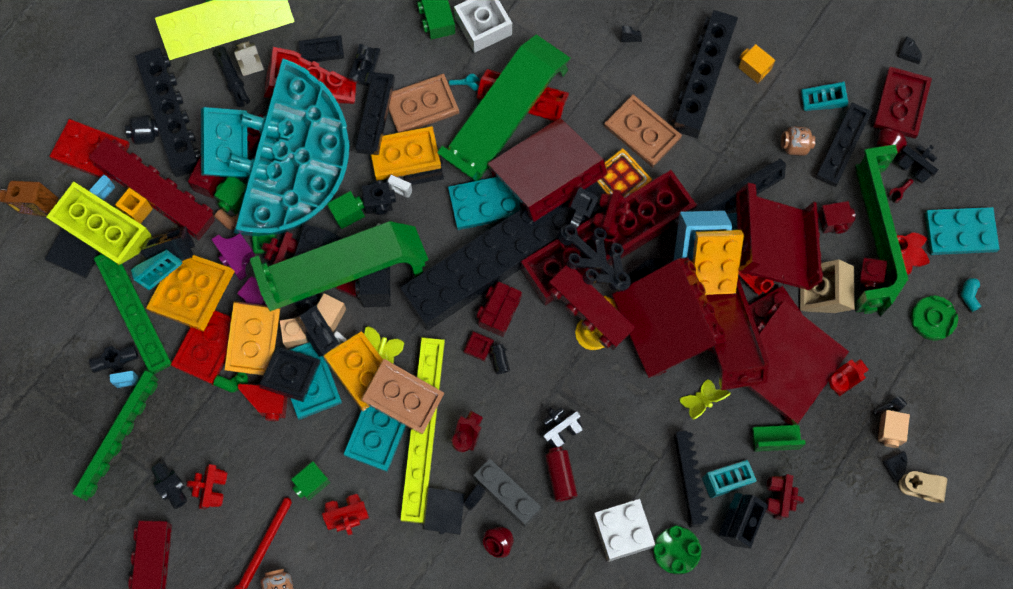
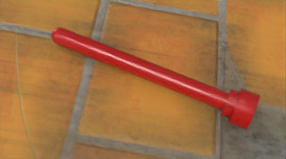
[231,498,292,589]

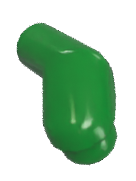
[213,372,248,393]

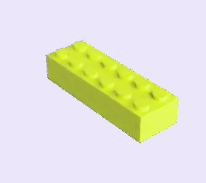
[155,0,294,60]

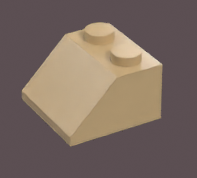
[800,259,854,313]

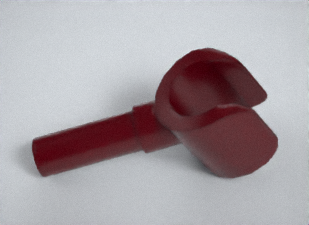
[888,179,914,203]

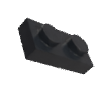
[299,35,345,62]
[295,305,339,357]

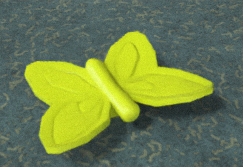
[364,326,404,364]
[680,380,730,420]

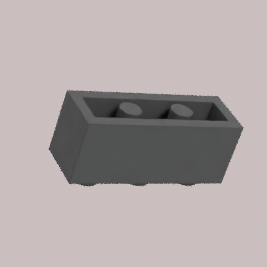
[473,459,541,528]

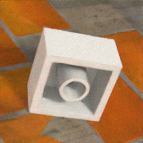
[454,0,512,53]
[593,499,655,562]

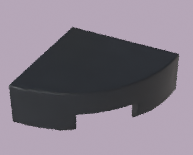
[620,26,642,42]
[899,36,922,65]
[883,451,908,483]
[464,484,485,511]

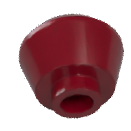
[877,128,907,154]
[483,527,514,558]

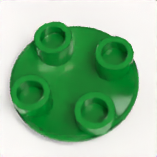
[654,526,702,575]

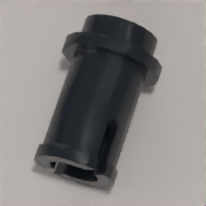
[489,344,511,375]

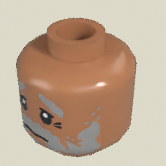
[781,126,815,156]
[260,569,293,589]

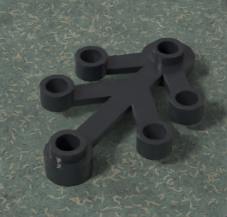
[557,225,631,292]

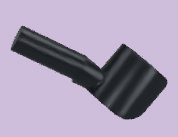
[873,397,907,415]

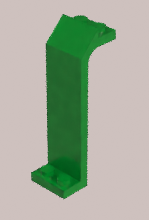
[437,34,571,181]
[854,144,908,317]
[250,221,429,311]

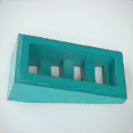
[801,81,848,111]
[131,250,183,290]
[702,460,757,499]

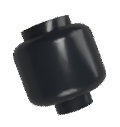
[125,115,158,145]

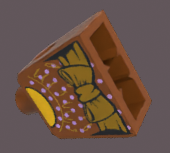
[0,181,59,217]

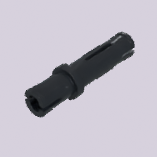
[213,47,250,107]

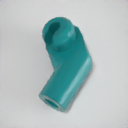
[961,278,982,312]

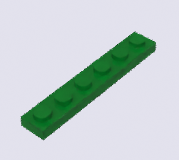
[94,254,172,375]
[72,370,158,501]

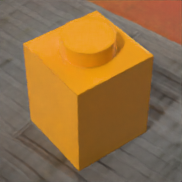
[738,44,775,84]
[115,188,153,224]

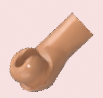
[214,209,239,230]

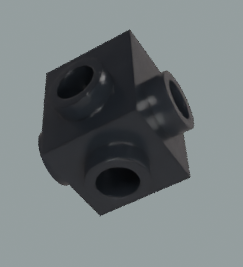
[362,181,396,215]

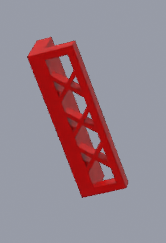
[477,69,569,121]

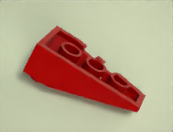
[264,47,356,104]

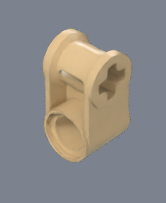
[898,471,947,503]

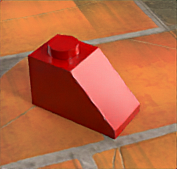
[238,384,288,421]

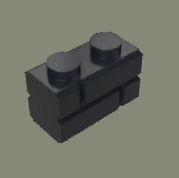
[718,493,768,549]

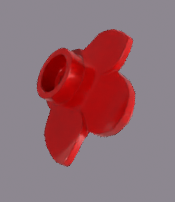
[897,233,930,275]

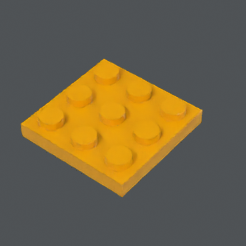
[146,255,235,331]

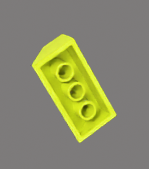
[46,182,152,265]

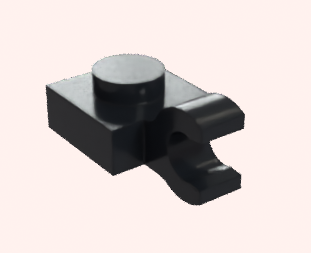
[565,187,599,228]

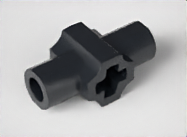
[89,345,139,373]
[151,462,187,509]

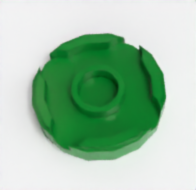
[911,295,958,341]

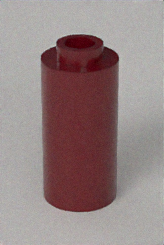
[545,447,578,502]

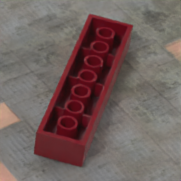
[521,170,697,306]

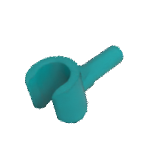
[449,74,480,91]

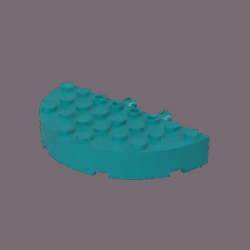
[228,59,349,236]

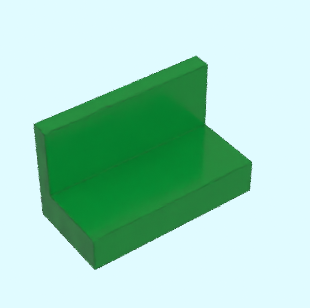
[752,425,806,452]

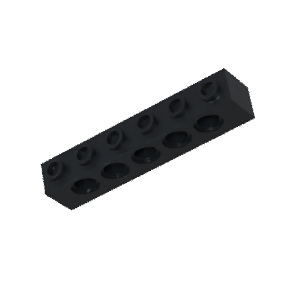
[671,10,738,139]
[135,47,201,178]

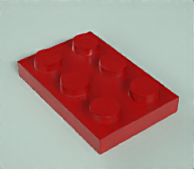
[49,119,130,181]
[171,310,232,385]

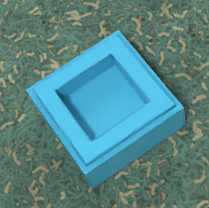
[89,175,115,201]
[110,371,139,388]

